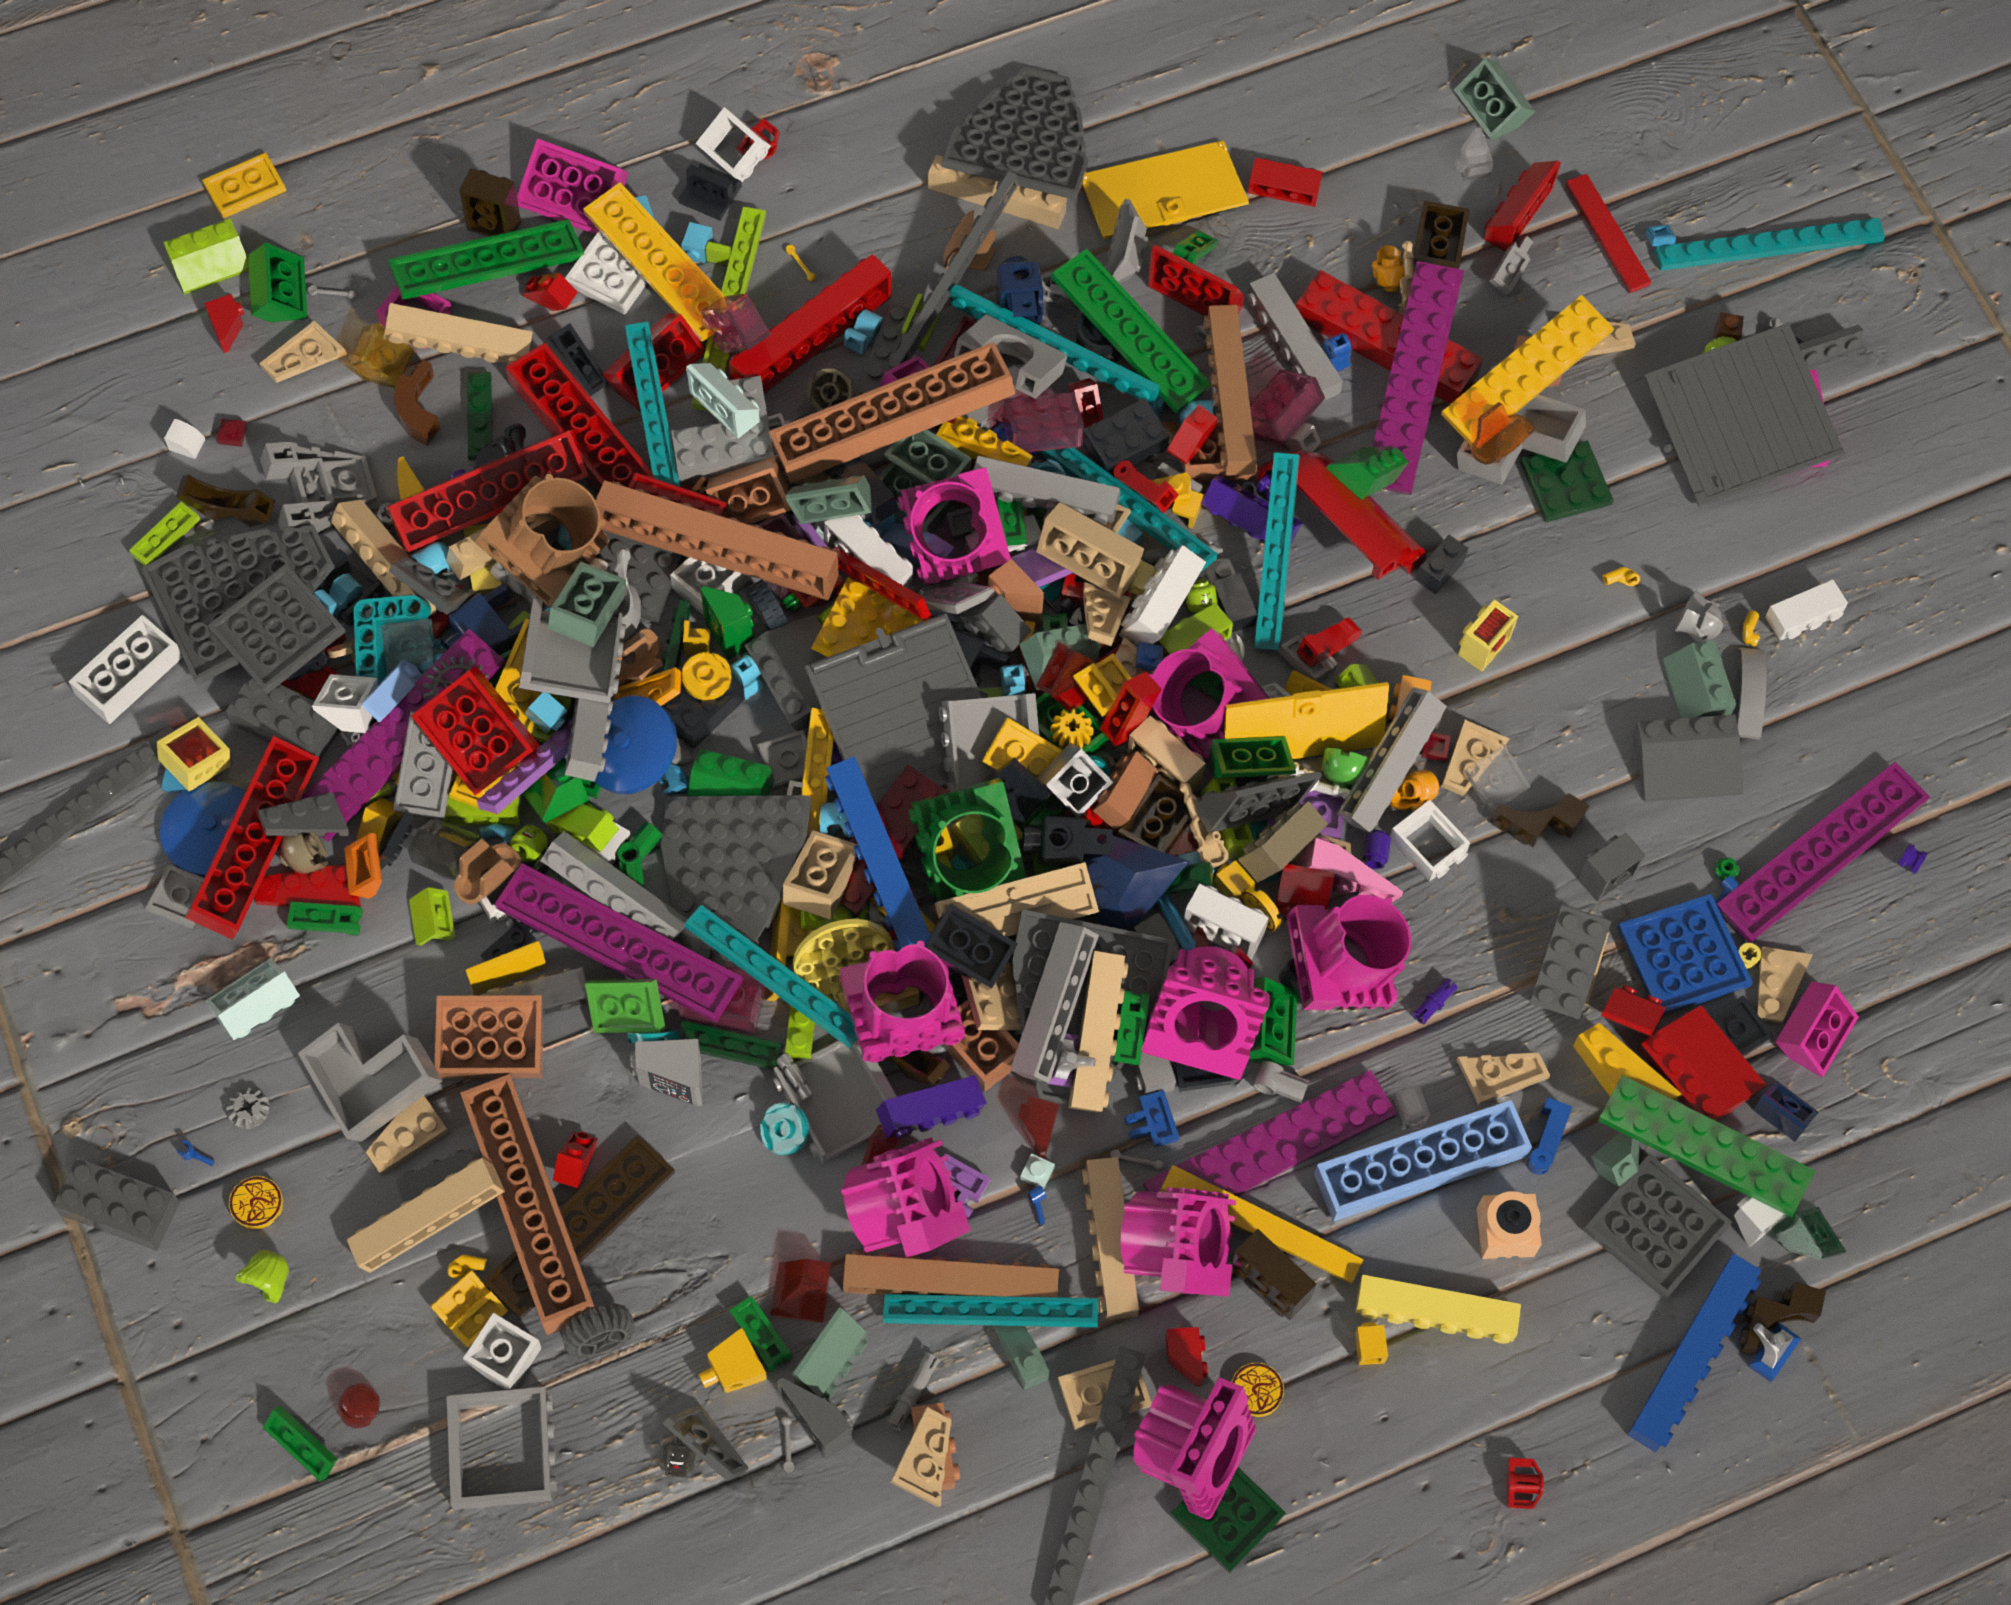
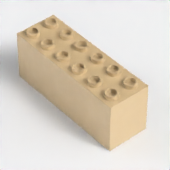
[930,862,1099,938]

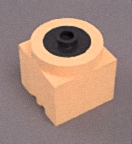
[1476,1191,1541,1259]

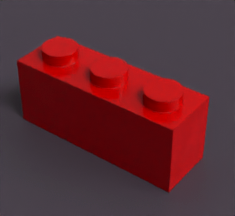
[1248,158,1323,207]
[1100,671,1162,746]

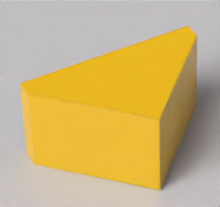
[356,798,402,850]

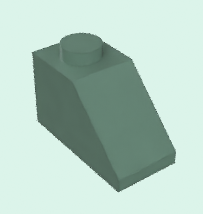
[1591,1132,1640,1187]

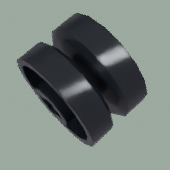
[1076,313,1123,363]

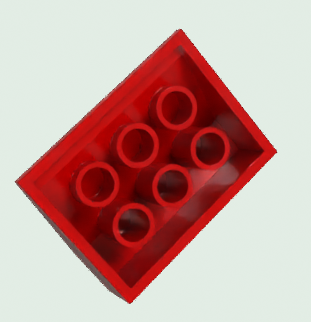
[1148,244,1244,316]
[411,666,539,796]
[1640,1005,1767,1122]

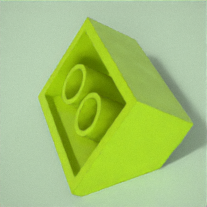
[163,218,249,294]

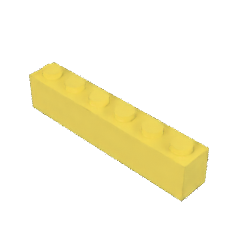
[1355,1275,1521,1344]

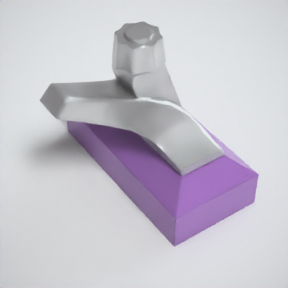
[1044,1033,1096,1088]

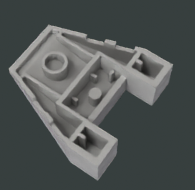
[260,442,377,532]

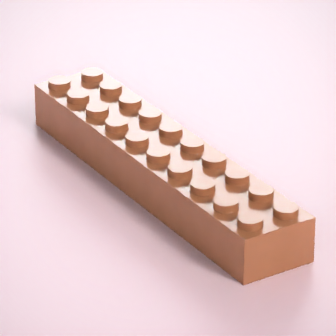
[768,342,1015,484]
[595,480,838,600]
[460,1074,595,1335]

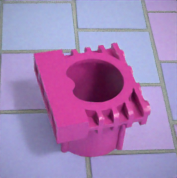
[898,467,1011,586]
[1149,628,1271,763]
[1286,895,1411,1010]
[840,941,965,1063]
[1142,946,1270,1080]
[841,1137,971,1257]
[1121,1187,1236,1297]
[1134,1377,1257,1519]

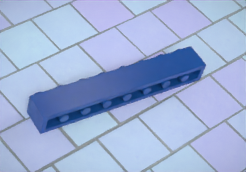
[825,756,930,952]
[1627,1253,1761,1452]

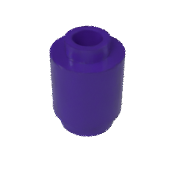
[1363,830,1391,869]

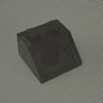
[408,817,481,880]

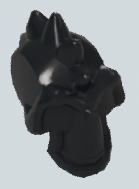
[473,424,526,469]

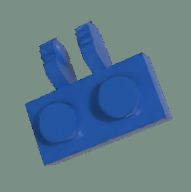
[1123,1090,1179,1148]

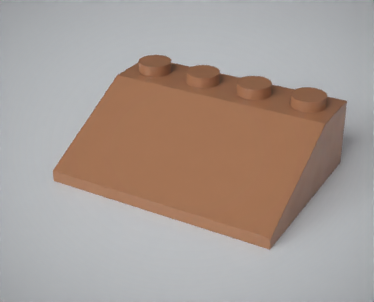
[435,995,544,1079]

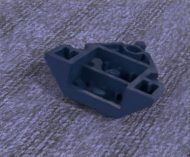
[1083,835,1191,931]

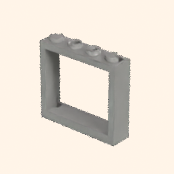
[447,1387,557,1510]

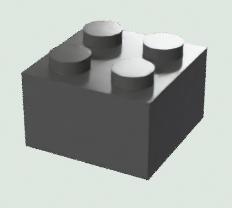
[960,594,1032,653]
[1036,742,1113,817]
[1578,833,1645,902]

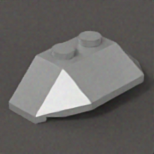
[1105,199,1148,284]

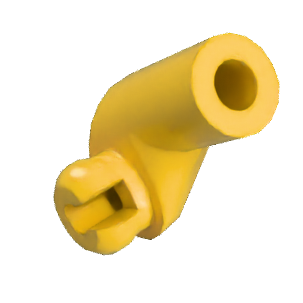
[1743,611,1760,647]
[447,1254,487,1278]

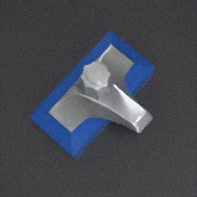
[1749,1323,1801,1382]

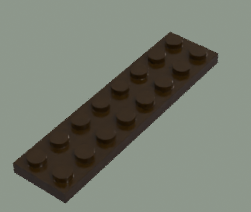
[483,1135,675,1320]

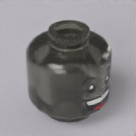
[659,1437,696,1477]

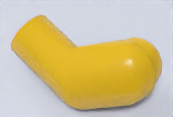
[1602,567,1640,586]

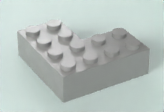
[671,376,774,487]
[1457,394,1586,485]
[298,1023,443,1142]

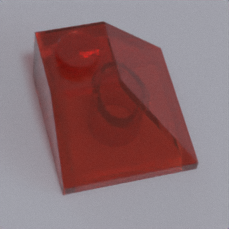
[770,1259,832,1323]

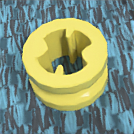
[1738,943,1761,969]

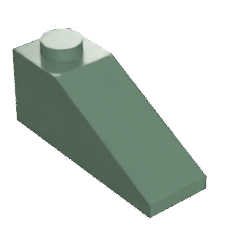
[992,1325,1050,1391]

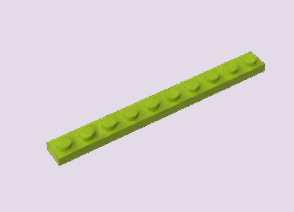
[692,206,766,411]

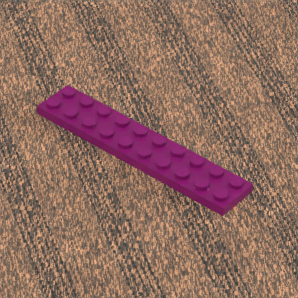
[1373,261,1464,495]
[300,629,506,842]
[1716,762,1930,943]
[494,863,743,1023]
[1143,1070,1397,1196]

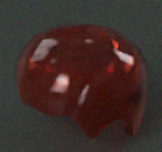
[338,1383,380,1429]

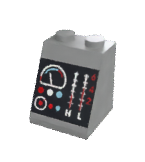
[630,1039,702,1106]

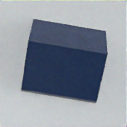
[1753,1080,1819,1142]

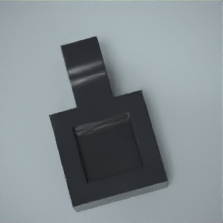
[1058,597,1086,627]

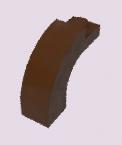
[394,360,440,446]

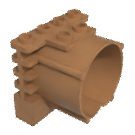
[475,474,609,607]

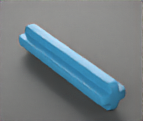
[1157,895,1196,951]

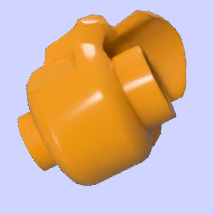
[1371,245,1404,292]
[1390,770,1439,811]

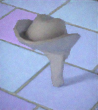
[609,548,641,642]

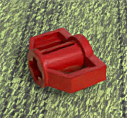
[736,118,780,160]
[1506,1458,1544,1509]

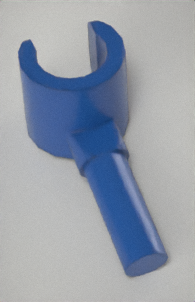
[1715,876,1738,904]
[177,1140,215,1166]
[1028,1185,1046,1225]

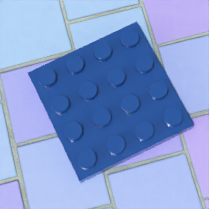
[1617,894,1753,1016]

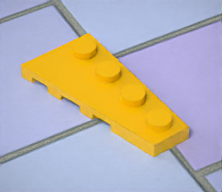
[936,416,1033,467]

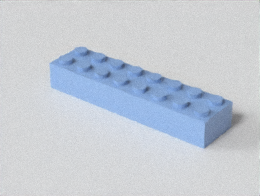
[1314,1100,1532,1222]

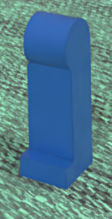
[1527,1097,1572,1175]

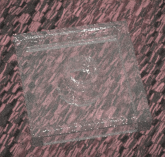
[1464,745,1531,813]

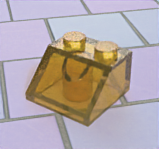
[345,322,415,389]

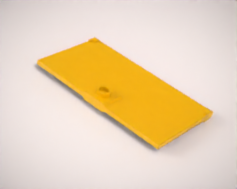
[1082,140,1249,239]
[1224,682,1389,759]

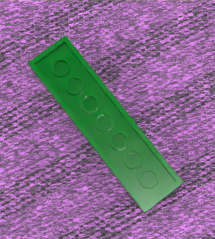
[388,219,584,300]
[1051,248,1211,414]
[1599,1075,1816,1218]

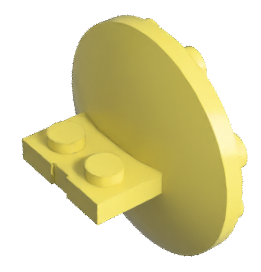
[793,918,895,1002]

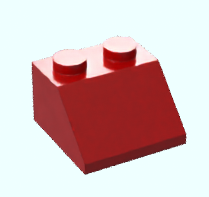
[1275,864,1335,915]
[1601,985,1666,1036]

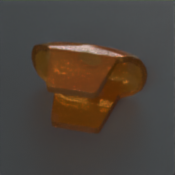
[1471,402,1535,465]

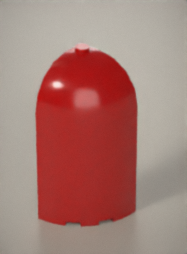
[1257,450,1427,580]

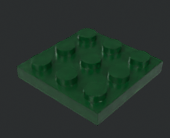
[1520,440,1614,523]
[1170,1467,1286,1574]

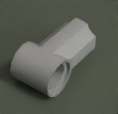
[1253,1061,1309,1103]

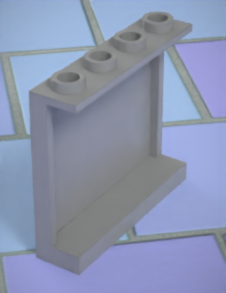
[519,598,626,703]
[939,693,1039,793]
[772,1040,897,1164]

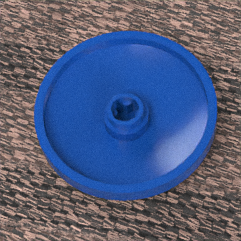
[595,696,677,795]
[160,782,245,878]

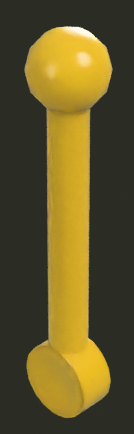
[786,245,816,282]

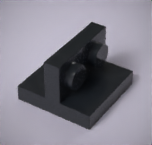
[679,163,742,221]
[982,758,1050,826]

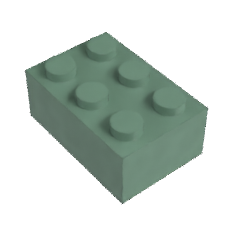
[547,562,626,647]

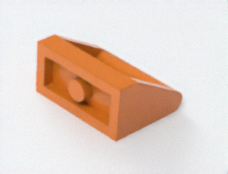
[344,833,382,899]

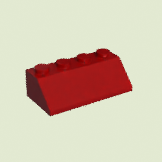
[1484,160,1561,252]
[602,313,706,412]

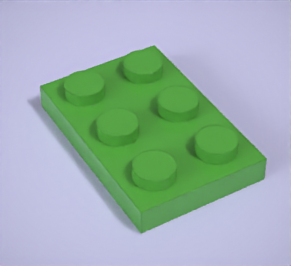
[585,979,665,1033]

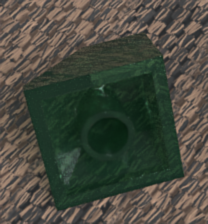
[1772,1207,1846,1260]

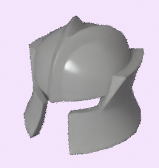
[1674,590,1724,643]

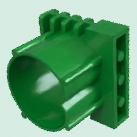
[908,778,1027,902]

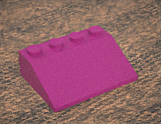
[517,138,629,235]

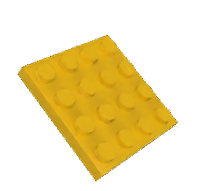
[811,577,931,657]

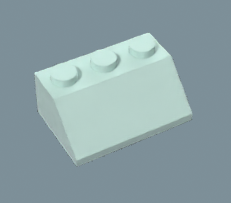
[686,363,760,439]
[205,958,300,1040]

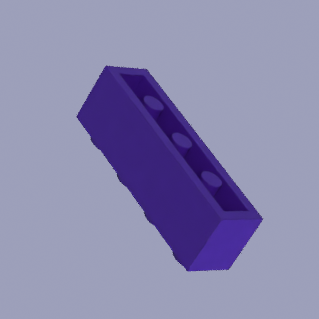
[1201,475,1303,544]
[876,1075,987,1139]

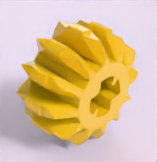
[1050,708,1094,749]

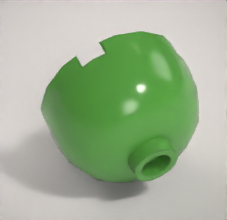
[1321,748,1370,789]

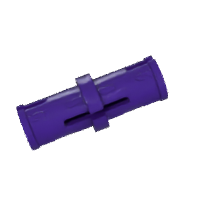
[1412,978,1458,1025]

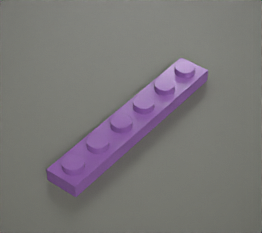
[477,718,573,814]

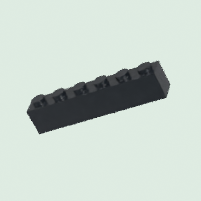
[793,407,899,526]

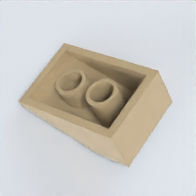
[783,830,858,919]

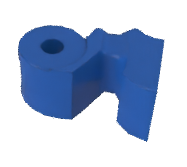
[1323,333,1352,372]

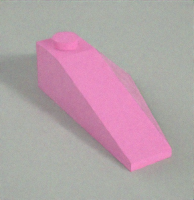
[1296,838,1403,902]

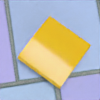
[1073,654,1131,716]
[429,1270,508,1348]

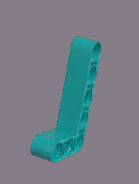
[354,595,431,723]

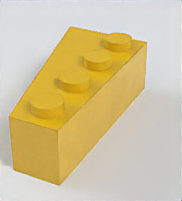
[1573,1023,1682,1102]

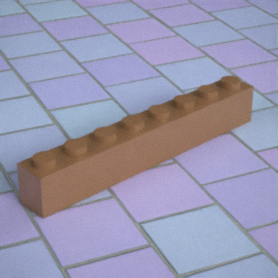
[1204,305,1257,476]
[843,1251,1059,1297]

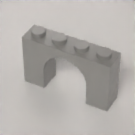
[954,314,1067,399]

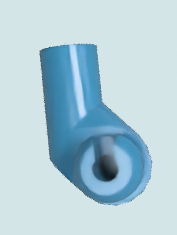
[479,823,515,844]

